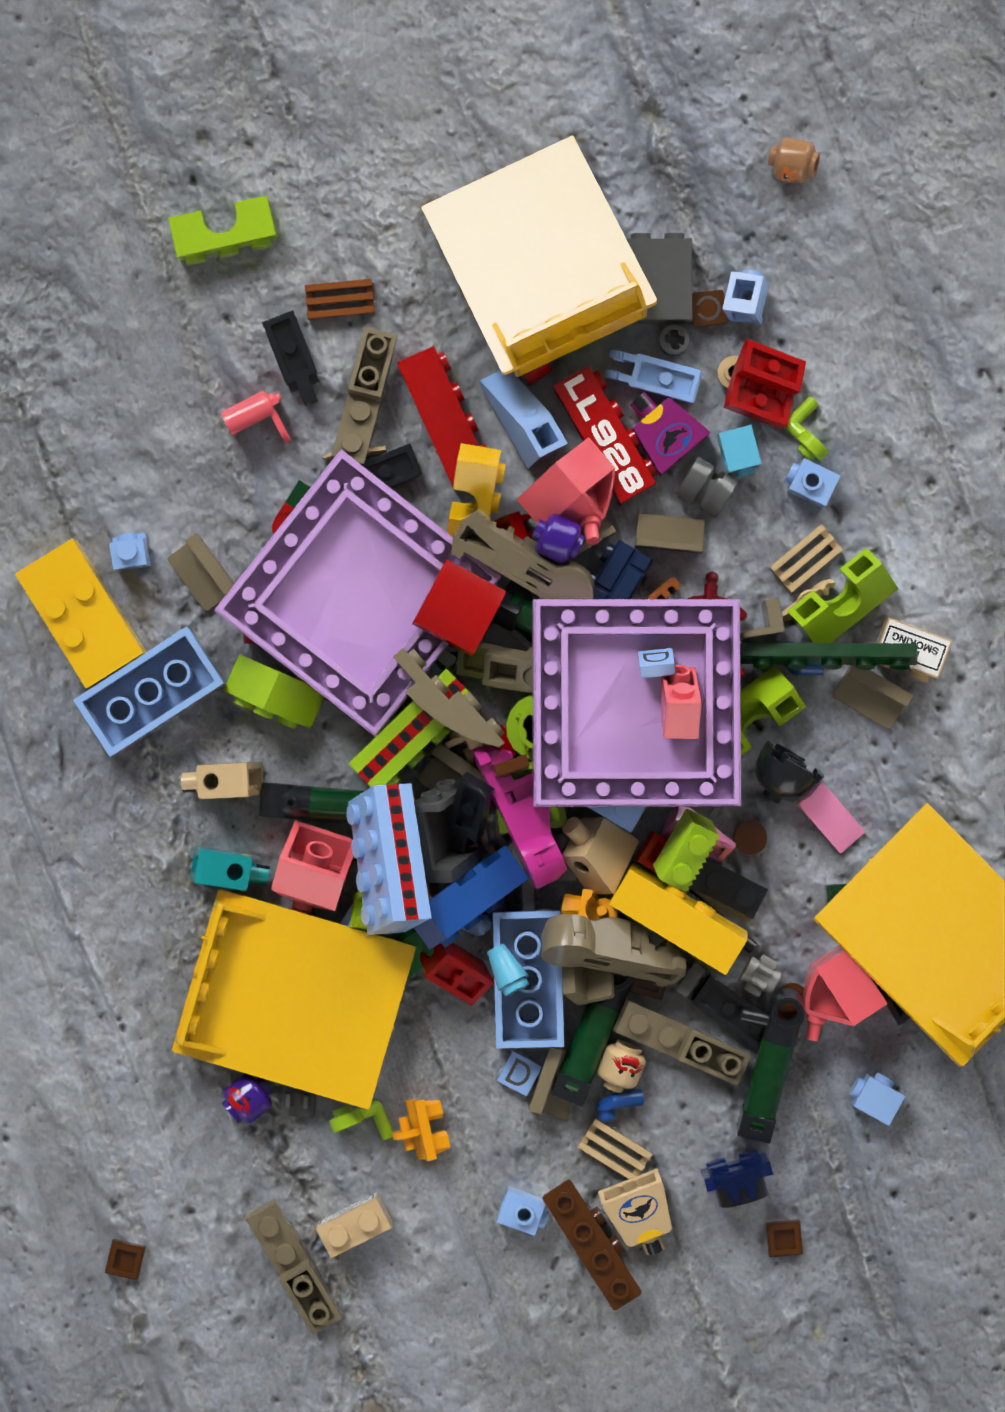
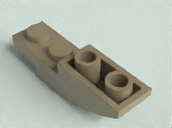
[331,327,397,467]
[457,642,532,693]
[393,648,505,747]
[613,999,751,1086]
[245,1199,342,1335]

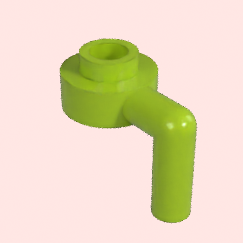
[785,396,830,462]
[328,1100,393,1141]

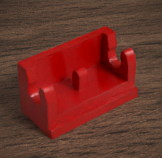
[420,943,494,1006]

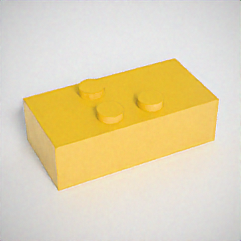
[15,538,147,689]
[609,862,748,975]

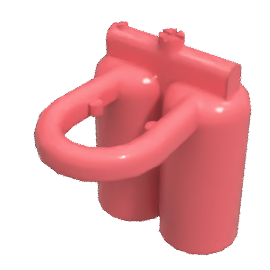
[221,391,291,444]

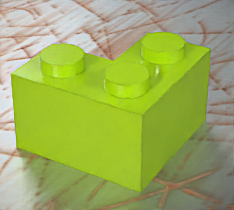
[223,654,324,729]

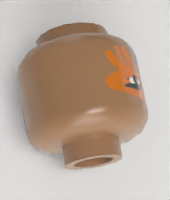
[768,137,820,185]

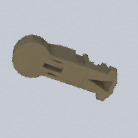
[451,509,594,599]
[541,914,686,987]

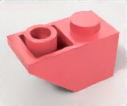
[661,665,702,739]

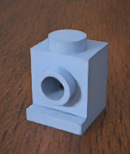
[722,269,769,325]
[109,533,151,571]

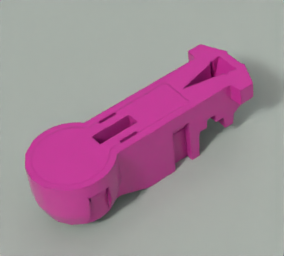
[471,744,567,890]

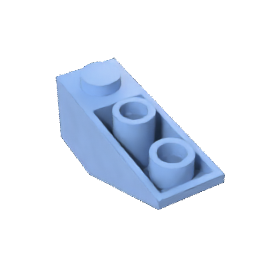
[479,370,568,469]

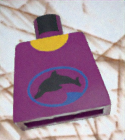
[630,392,710,476]

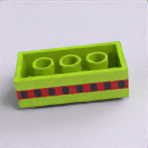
[348,669,476,787]

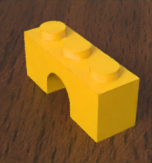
[447,443,506,537]

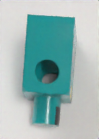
[189,845,270,891]

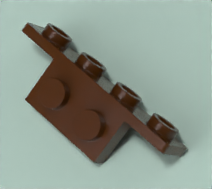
[542,1179,642,1310]

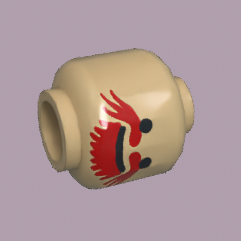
[597,1040,646,1093]

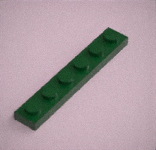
[740,643,918,670]

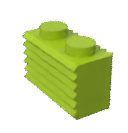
[653,809,720,892]

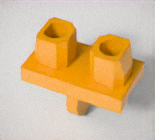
[561,889,619,921]
[392,1098,451,1161]

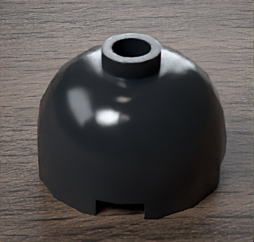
[755,740,824,804]

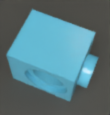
[717,425,762,479]

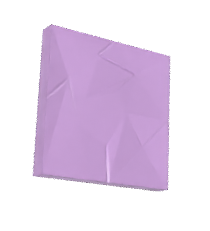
[214,449,502,737]
[532,599,741,807]

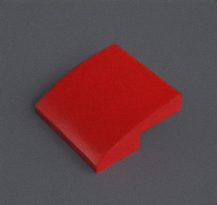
[723,339,806,429]
[412,559,507,656]

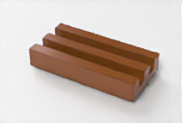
[305,279,375,320]
[646,577,682,599]

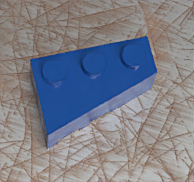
[414,845,529,950]

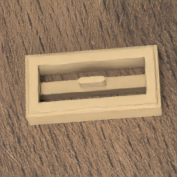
[769,524,843,593]
[578,1118,653,1179]

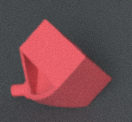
[516,437,615,545]
[271,820,354,914]
[803,945,888,1042]

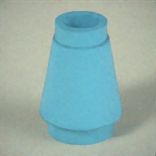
[487,943,529,997]

